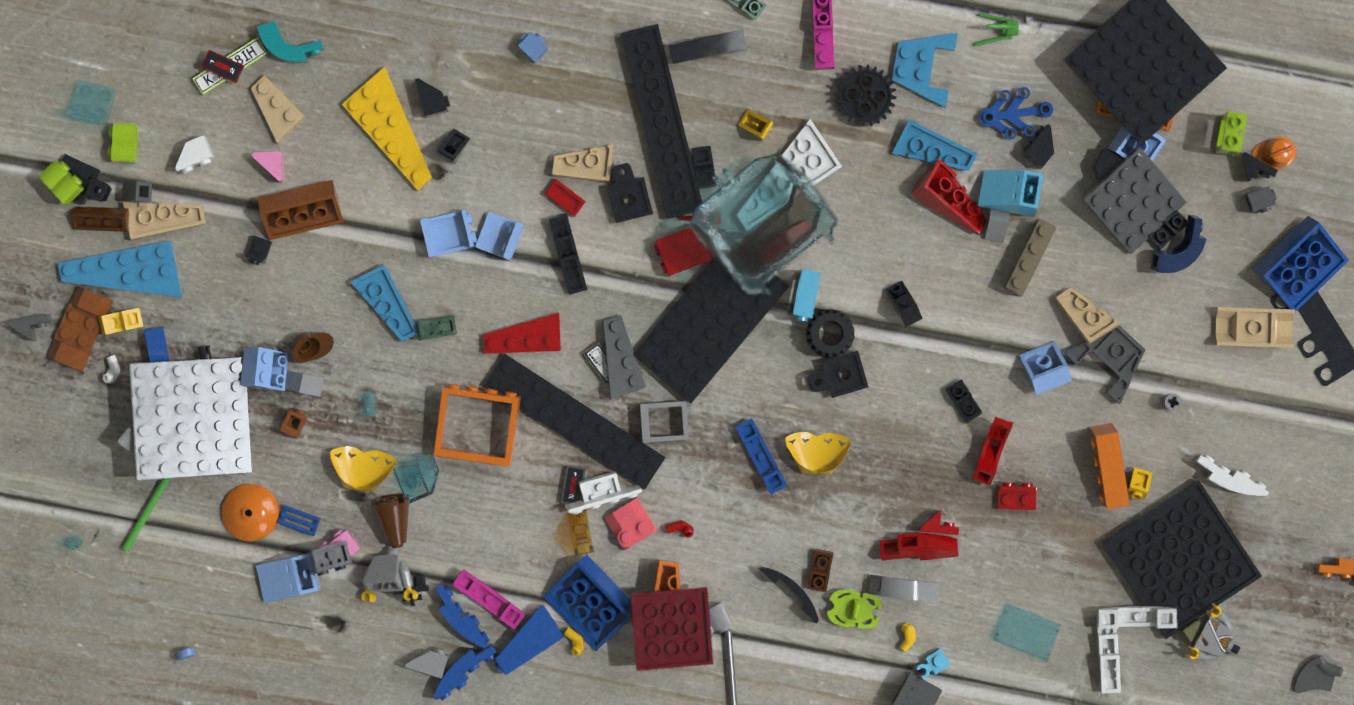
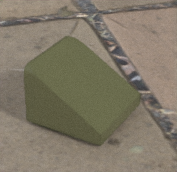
[1181,619,1201,642]

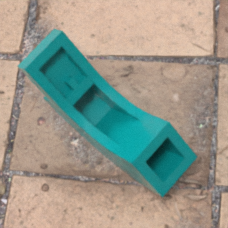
[257,21,325,64]

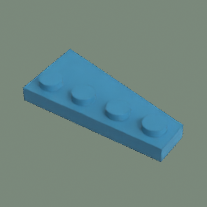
[892,119,978,171]
[351,264,418,342]

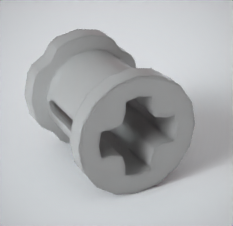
[1162,394,1182,411]

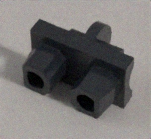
[393,574,429,607]

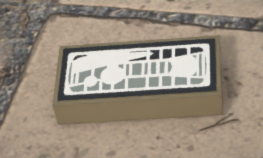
[583,342,608,384]

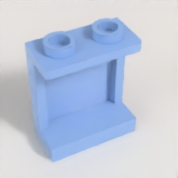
[420,209,477,258]

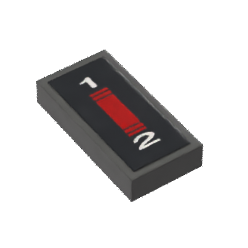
[561,465,586,504]

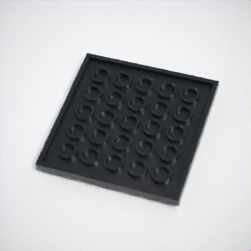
[1063,0,1227,146]
[1102,480,1262,639]

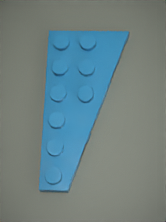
[58,241,182,297]

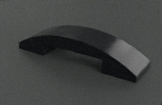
[760,567,819,623]

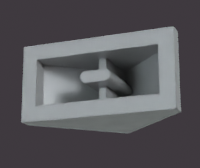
[984,209,1010,243]
[285,370,324,397]

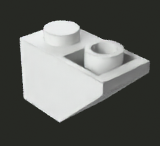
[175,135,215,174]

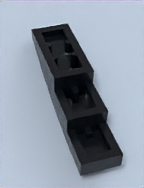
[668,30,747,65]
[548,213,588,295]

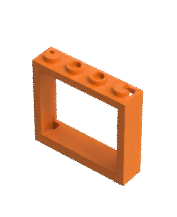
[434,383,521,467]

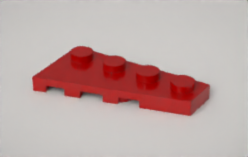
[483,313,561,354]

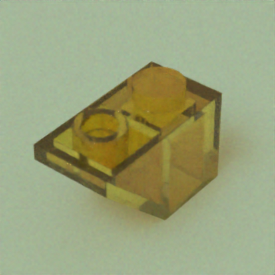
[568,509,594,556]

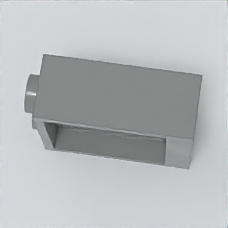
[640,401,692,443]

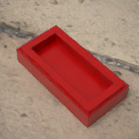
[544,179,586,217]

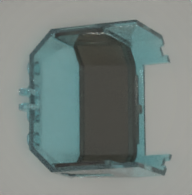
[689,153,838,294]

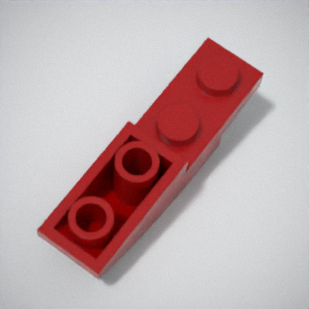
[880,533,959,561]

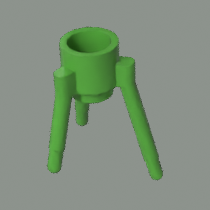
[973,13,1019,46]

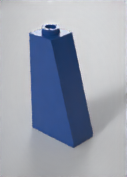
[495,604,564,675]

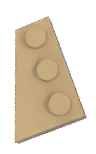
[251,75,305,143]
[552,144,614,182]
[1055,287,1121,345]

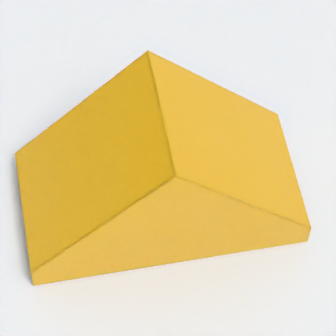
[738,109,773,141]

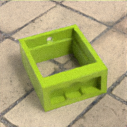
[1214,111,1248,156]

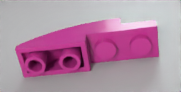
[812,0,835,70]

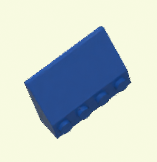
[1253,216,1349,312]
[543,554,632,651]

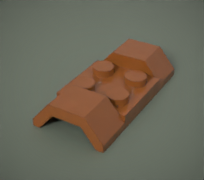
[47,286,113,371]

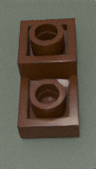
[807,549,833,592]

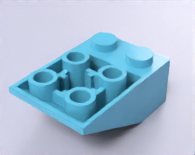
[978,170,1044,217]

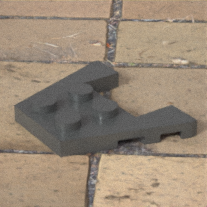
[1064,325,1145,404]

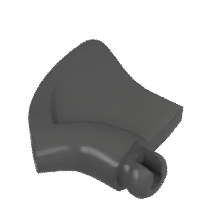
[1294,655,1343,693]

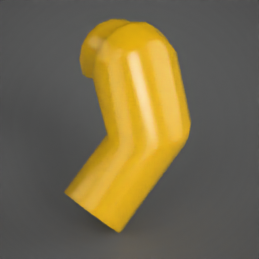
[899,623,916,653]
[564,628,584,656]

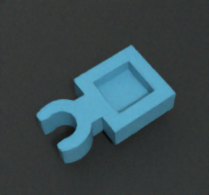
[914,648,951,679]

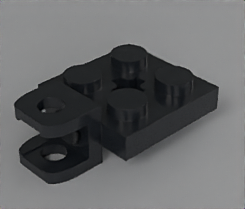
[62,154,112,205]
[607,163,653,223]
[807,351,869,398]

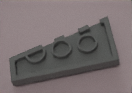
[602,315,646,400]

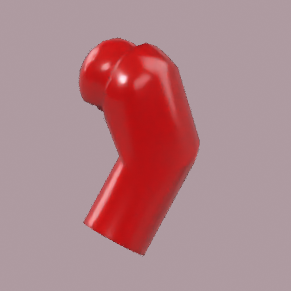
[665,520,694,538]

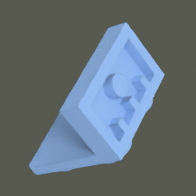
[476,212,525,261]

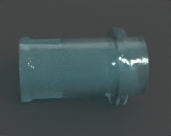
[362,393,377,417]
[66,535,83,551]

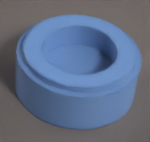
[176,648,196,660]

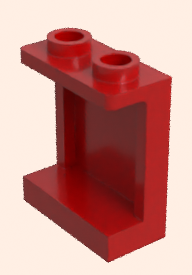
[654,224,712,277]

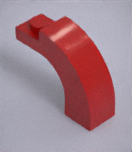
[972,417,1013,486]

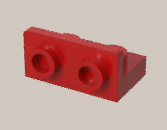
[997,482,1038,510]

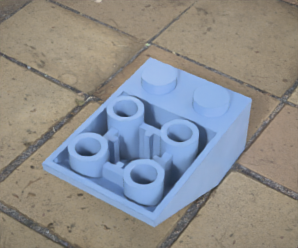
[256,553,321,603]

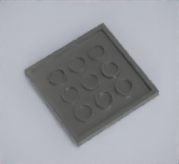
[1082,146,1187,254]

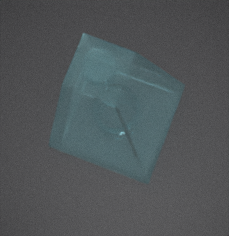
[393,453,439,504]

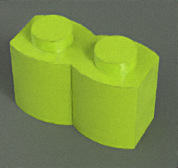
[108,123,138,163]
[39,160,84,205]

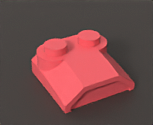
[604,498,657,550]

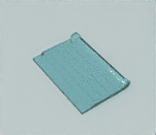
[993,604,1061,661]

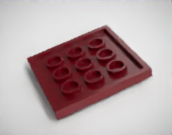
[630,587,714,671]

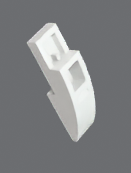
[1194,454,1269,496]

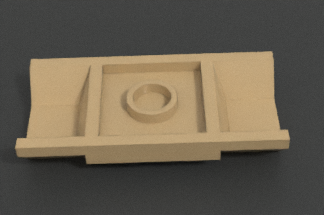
[1215,307,1295,348]

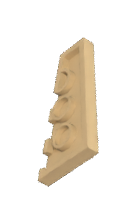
[123,202,207,240]

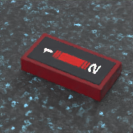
[201,50,245,84]

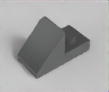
[9,314,52,341]

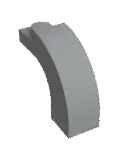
[869,575,940,602]

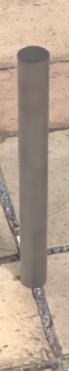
[724,631,737,705]

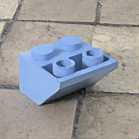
[240,347,289,391]

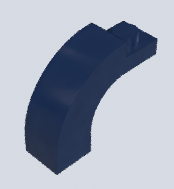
[1151,215,1206,273]

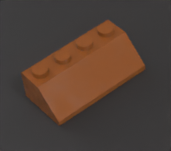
[258,180,344,240]

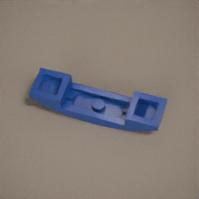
[735,418,788,495]

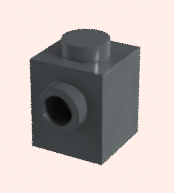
[122,181,152,202]
[1244,186,1276,213]

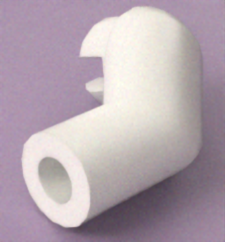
[102,355,120,384]

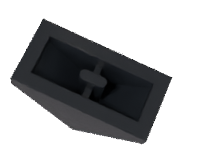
[437,129,470,164]

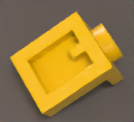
[1127,467,1153,500]

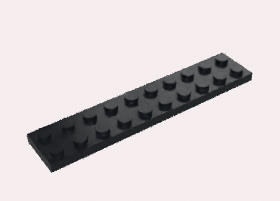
[621,24,704,219]
[484,354,666,489]

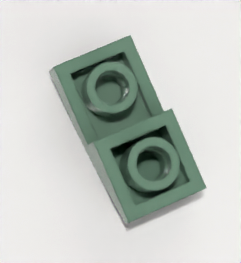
[727,0,767,20]

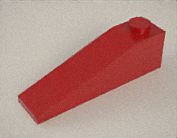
[911,158,987,235]

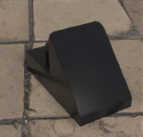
[1242,152,1278,181]

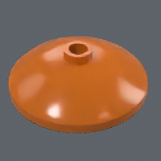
[221,484,279,541]

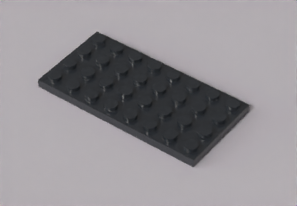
[633,238,790,404]

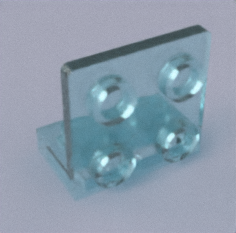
[66,80,116,126]

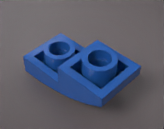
[144,326,170,363]

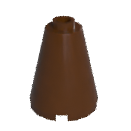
[371,493,410,548]

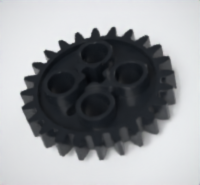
[834,64,897,127]

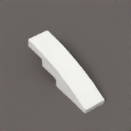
[1096,613,1121,694]

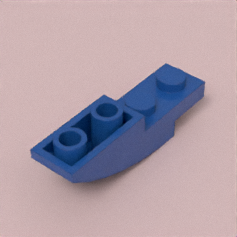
[435,584,490,648]
[434,645,497,700]

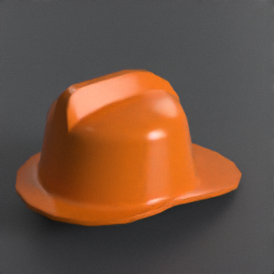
[1252,136,1296,171]

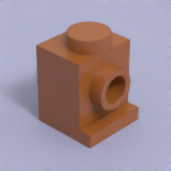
[280,408,308,439]

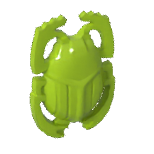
[827,589,882,629]

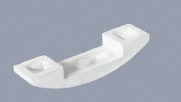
[1099,606,1177,629]

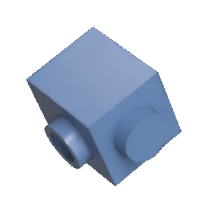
[518,32,548,63]

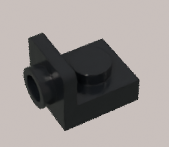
[245,236,273,265]

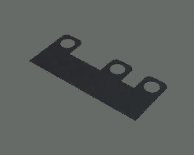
[1270,291,1354,386]

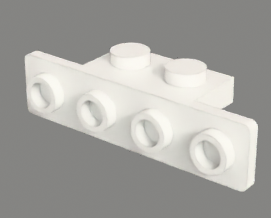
[565,471,642,514]

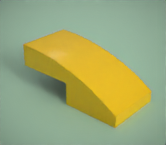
[99,308,143,335]

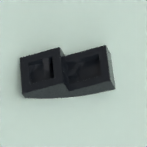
[692,146,717,189]

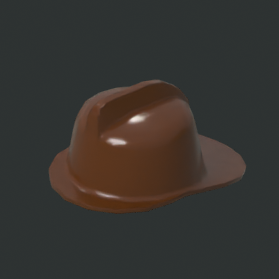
[289,332,334,363]

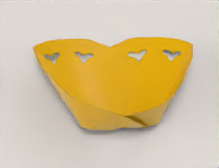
[785,432,851,475]
[330,447,397,492]

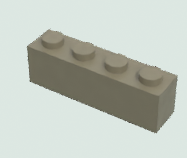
[1004,218,1057,297]

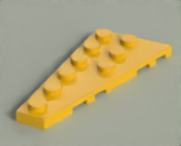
[342,67,432,191]

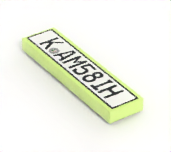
[192,38,268,95]

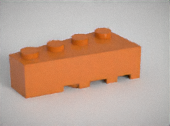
[652,559,681,592]

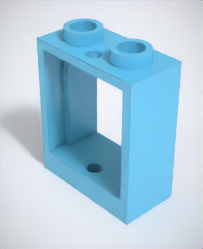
[792,269,821,322]

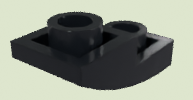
[1148,210,1187,250]
[945,379,983,424]

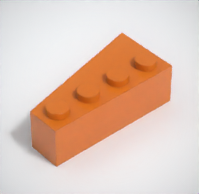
[1089,423,1130,510]

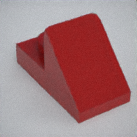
[919,510,959,535]

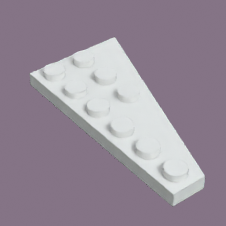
[736,119,842,231]

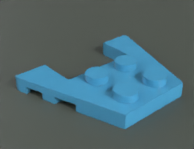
[892,33,958,107]

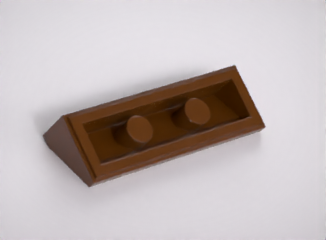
[70,206,129,232]

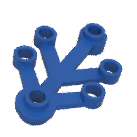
[979,87,1053,140]

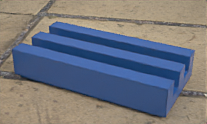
[278,505,321,536]

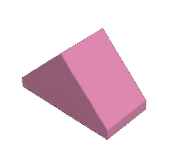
[251,152,284,183]

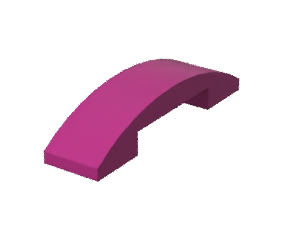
[452,569,526,630]

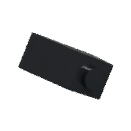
[415,78,450,118]

